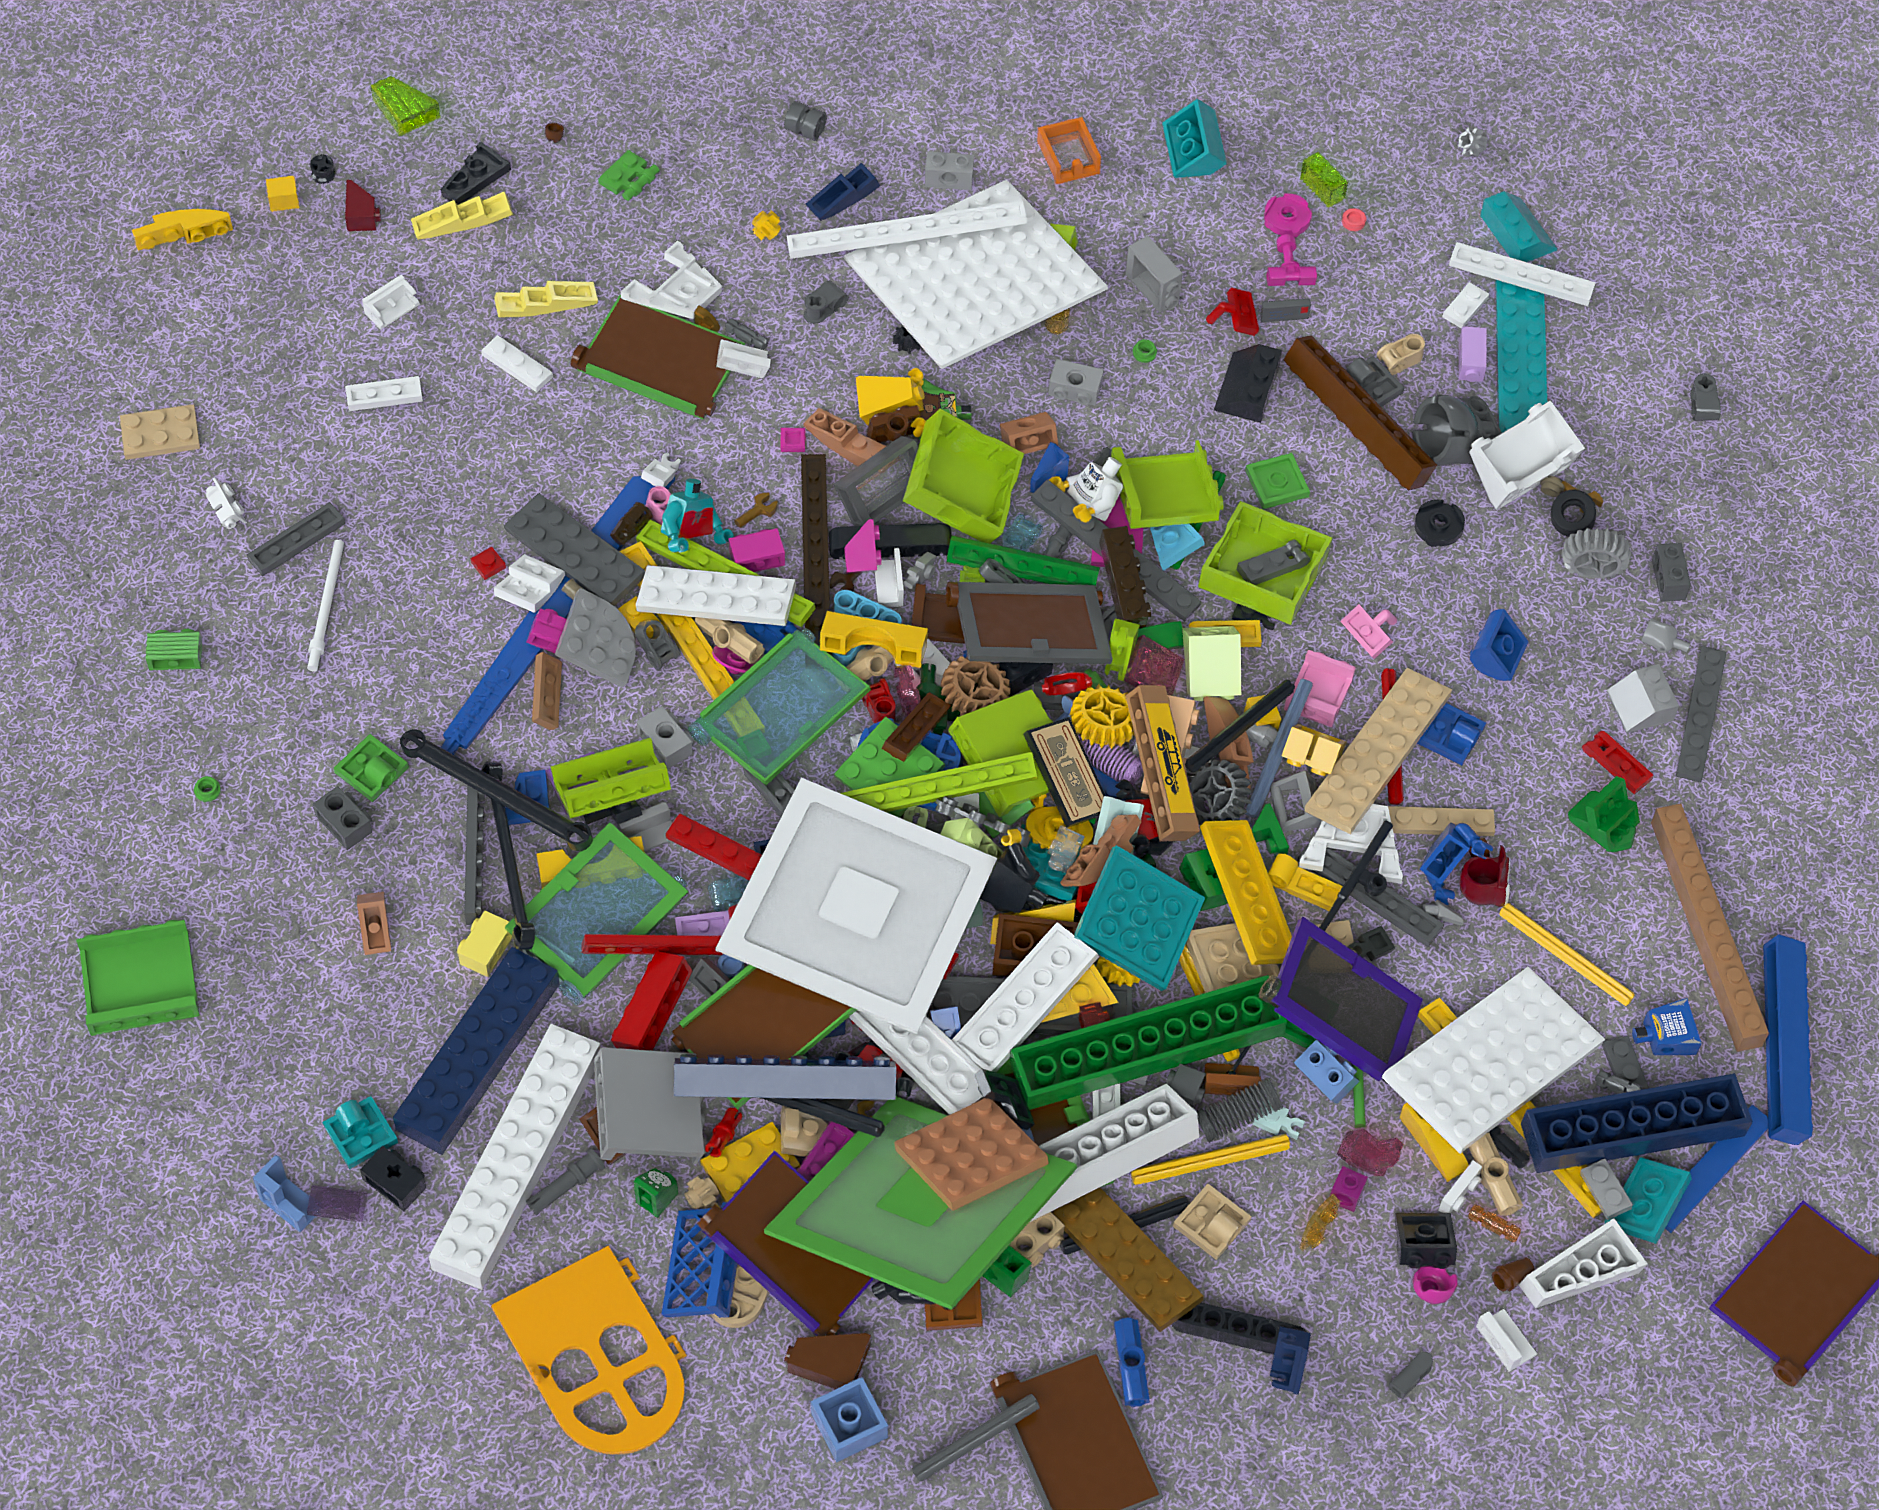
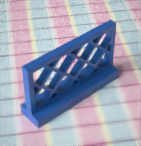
[661,1202,737,1318]

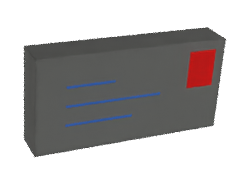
[1260,298,1311,322]

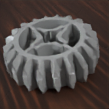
[1562,528,1631,579]

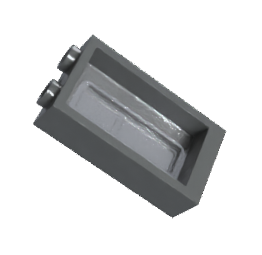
[833,436,919,526]

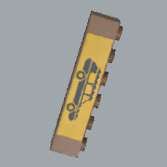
[1125,685,1200,841]

